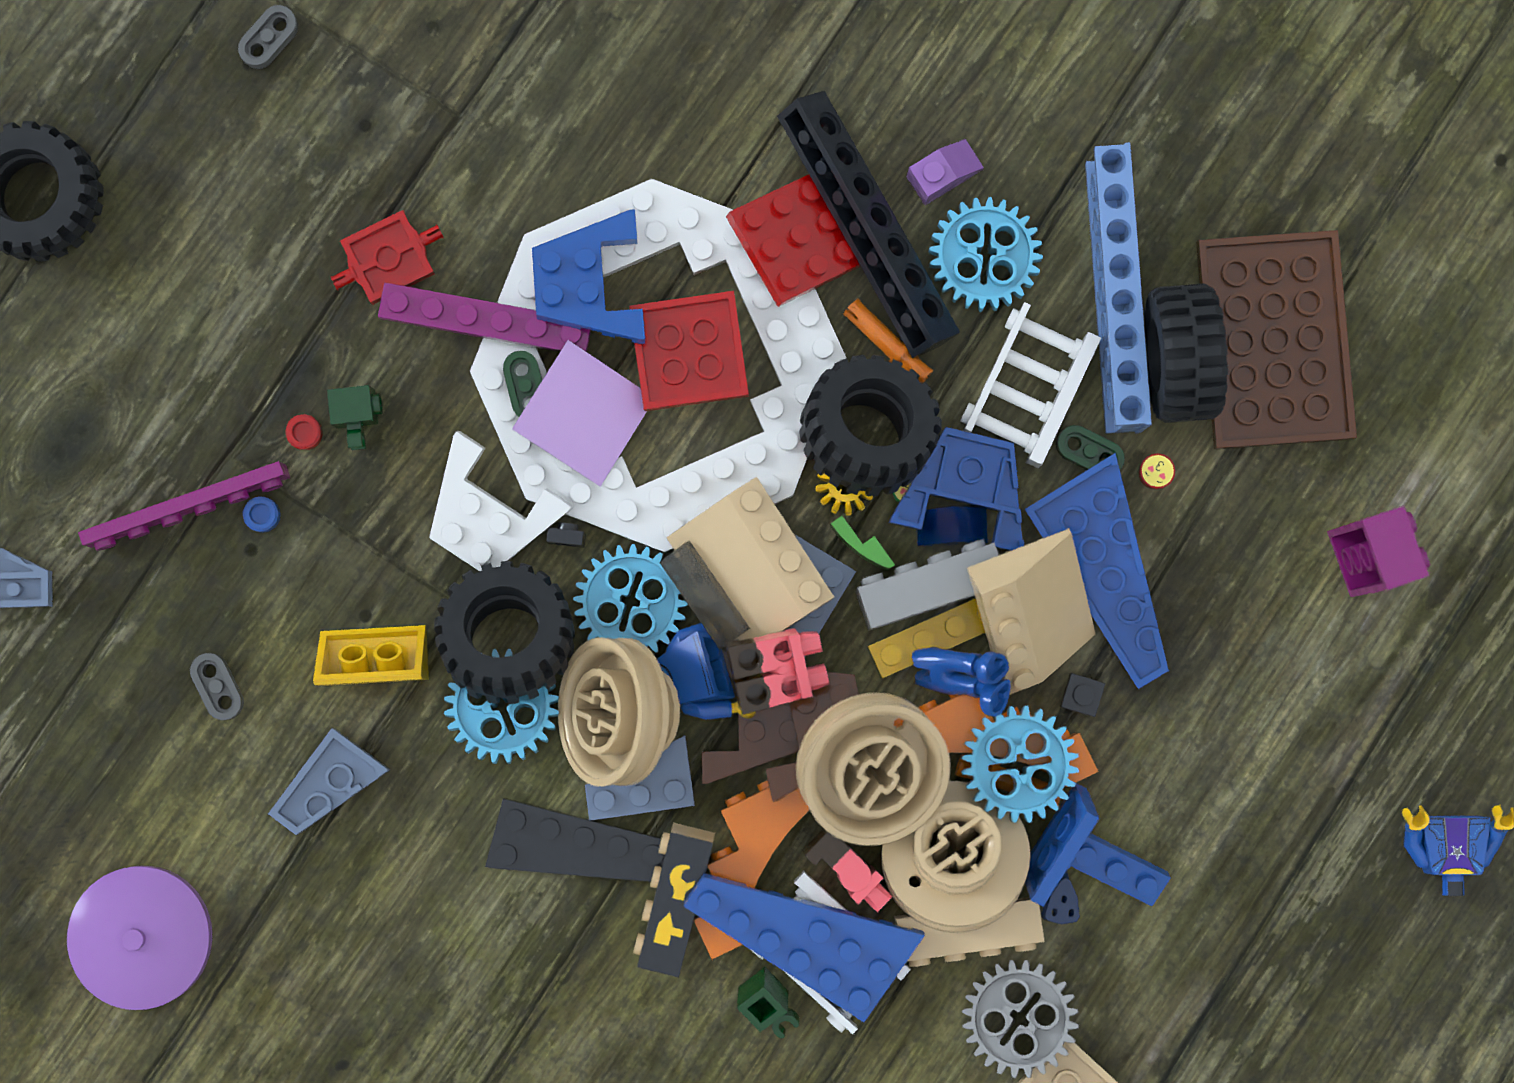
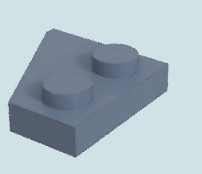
[0,547,53,608]

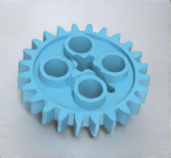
[928,197,1043,312]
[573,544,688,653]
[444,649,559,764]
[961,706,1079,823]

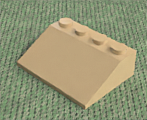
[667,477,834,641]
[967,529,1096,695]

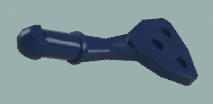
[1041,870,1080,925]

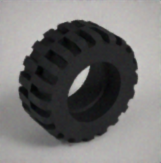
[0,121,104,262]
[1144,283,1228,423]
[799,355,942,496]
[434,561,575,704]

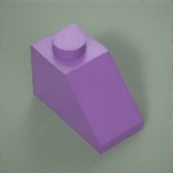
[907,139,984,205]

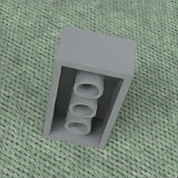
[855,539,999,631]

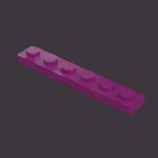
[378,283,591,352]
[78,461,291,551]

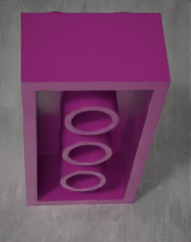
[1327,506,1430,597]

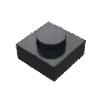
[547,522,586,548]
[1060,673,1105,717]

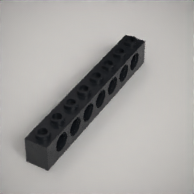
[777,91,960,358]

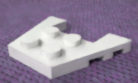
[429,431,573,571]

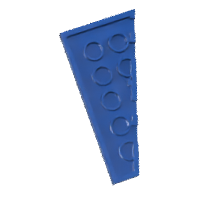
[1025,453,1169,689]
[684,873,925,1022]

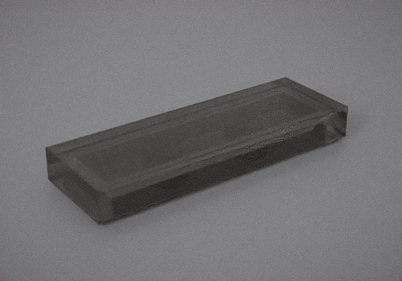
[659,541,750,650]

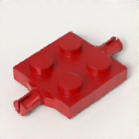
[331,210,444,305]

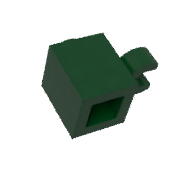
[327,385,383,451]
[737,967,800,1039]

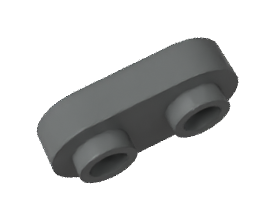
[238,5,298,69]
[190,653,244,720]

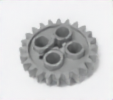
[962,960,1079,1078]

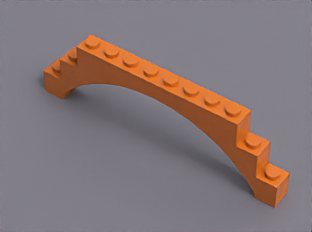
[693,694,1099,959]

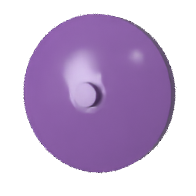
[67,866,212,1010]

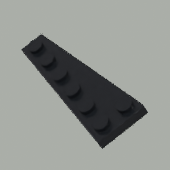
[485,798,665,882]

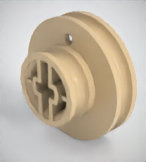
[558,637,680,786]
[796,693,950,845]
[881,781,1030,933]

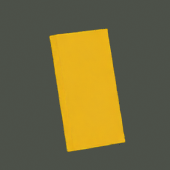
[313,625,429,686]

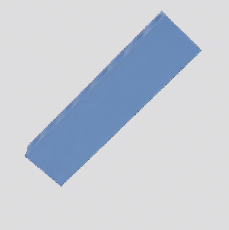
[1085,142,1152,434]

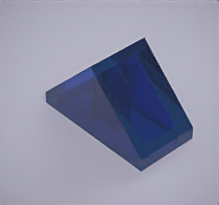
[917,506,988,546]

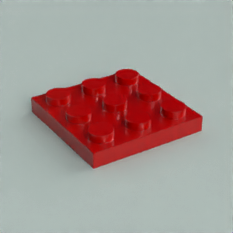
[726,174,861,307]
[629,291,749,411]

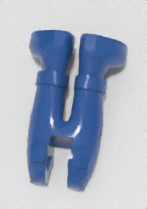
[912,647,1011,717]

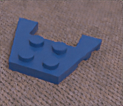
[532,209,645,344]
[889,427,1025,551]

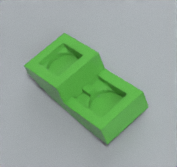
[830,516,895,571]

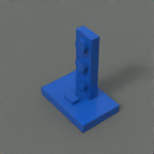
[1025,783,1171,906]

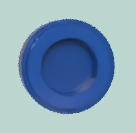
[243,497,280,532]

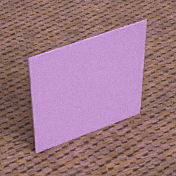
[512,340,647,487]

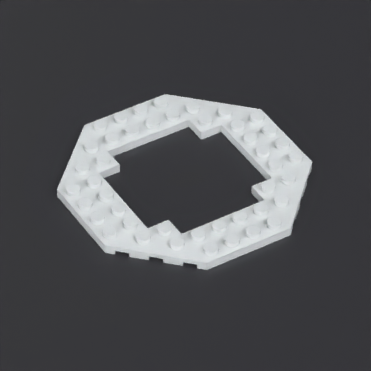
[470,179,846,553]

